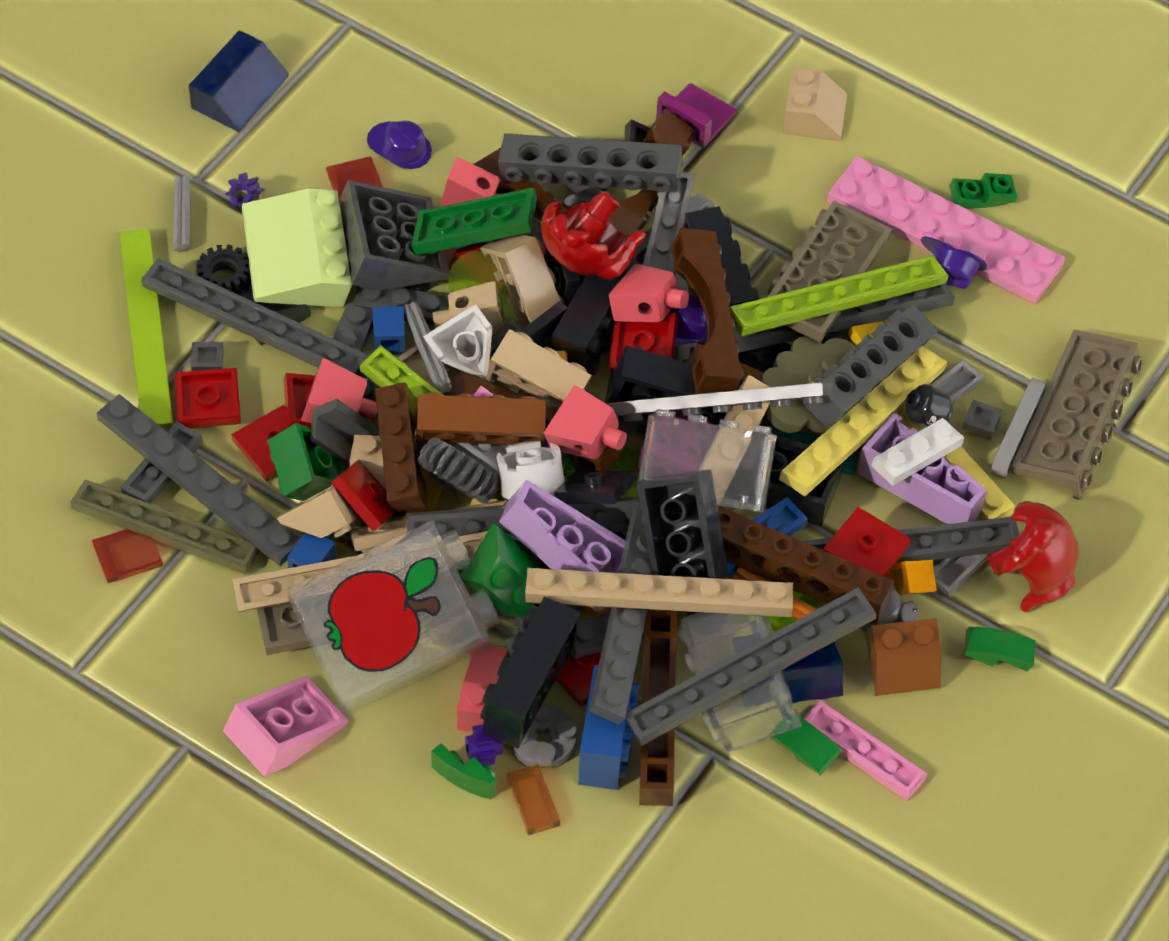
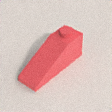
[457,643,508,732]

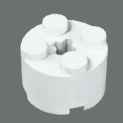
[496,441,564,499]

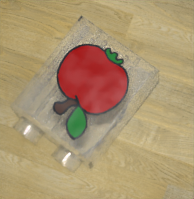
[288,520,500,716]

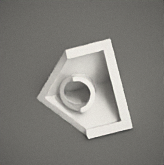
[423,304,492,381]

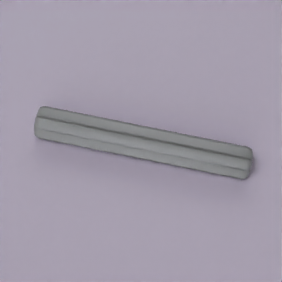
[403,302,452,393]

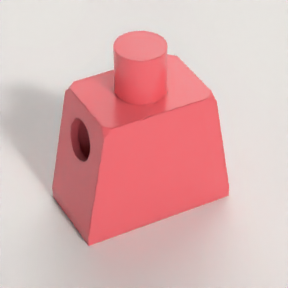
[440,157,500,206]
[609,264,689,322]
[301,358,377,423]
[544,385,627,460]

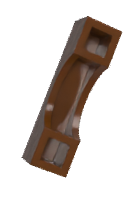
[375,382,429,517]

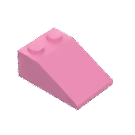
[223,676,349,777]

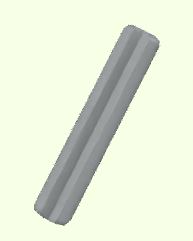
[173,175,191,251]

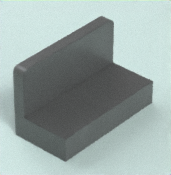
[310,398,379,467]

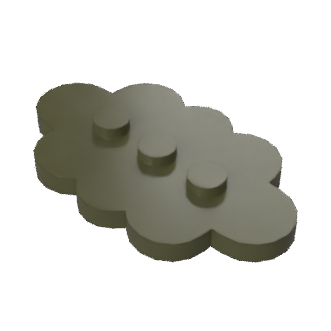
[760,337,858,434]

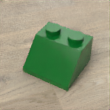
[268,423,346,501]
[459,524,539,619]

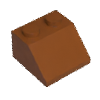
[866,618,942,696]

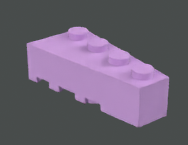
[856,412,987,524]
[499,479,626,612]

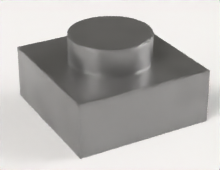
[191,342,224,371]
[962,400,1002,440]

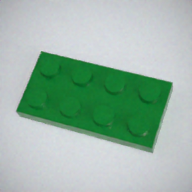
[412,188,537,255]

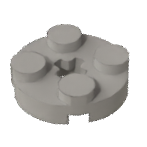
[512,703,576,770]

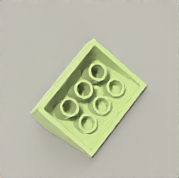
[242,188,352,307]

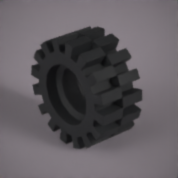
[196,244,251,294]

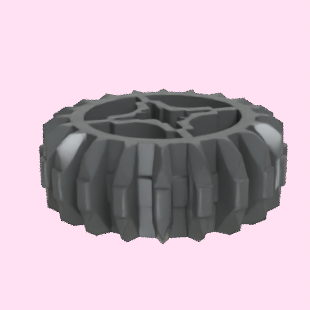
[417,438,500,503]

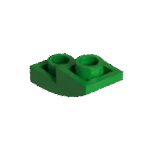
[949,173,1017,209]
[964,627,1036,672]
[767,708,842,776]
[431,743,496,799]

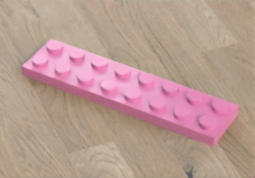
[827,156,1065,304]

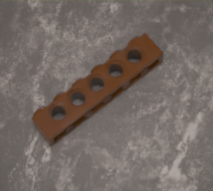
[717,505,894,625]

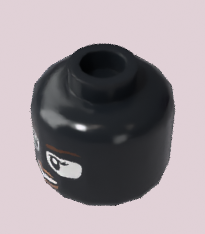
[905,384,953,427]

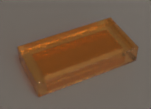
[507,764,560,835]

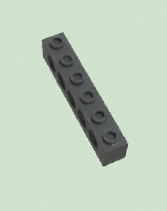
[498,133,684,192]
[802,304,938,429]

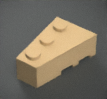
[480,235,566,329]
[485,329,592,409]

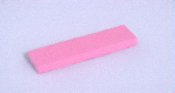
[804,699,928,801]

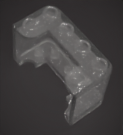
[636,409,777,512]
[677,612,802,752]

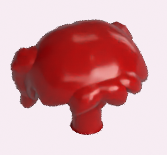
[541,191,646,280]
[988,501,1079,612]

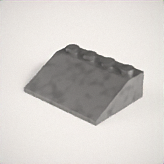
[339,180,450,290]

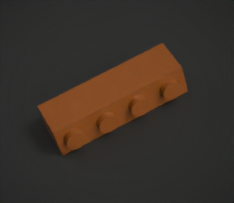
[416,392,546,447]

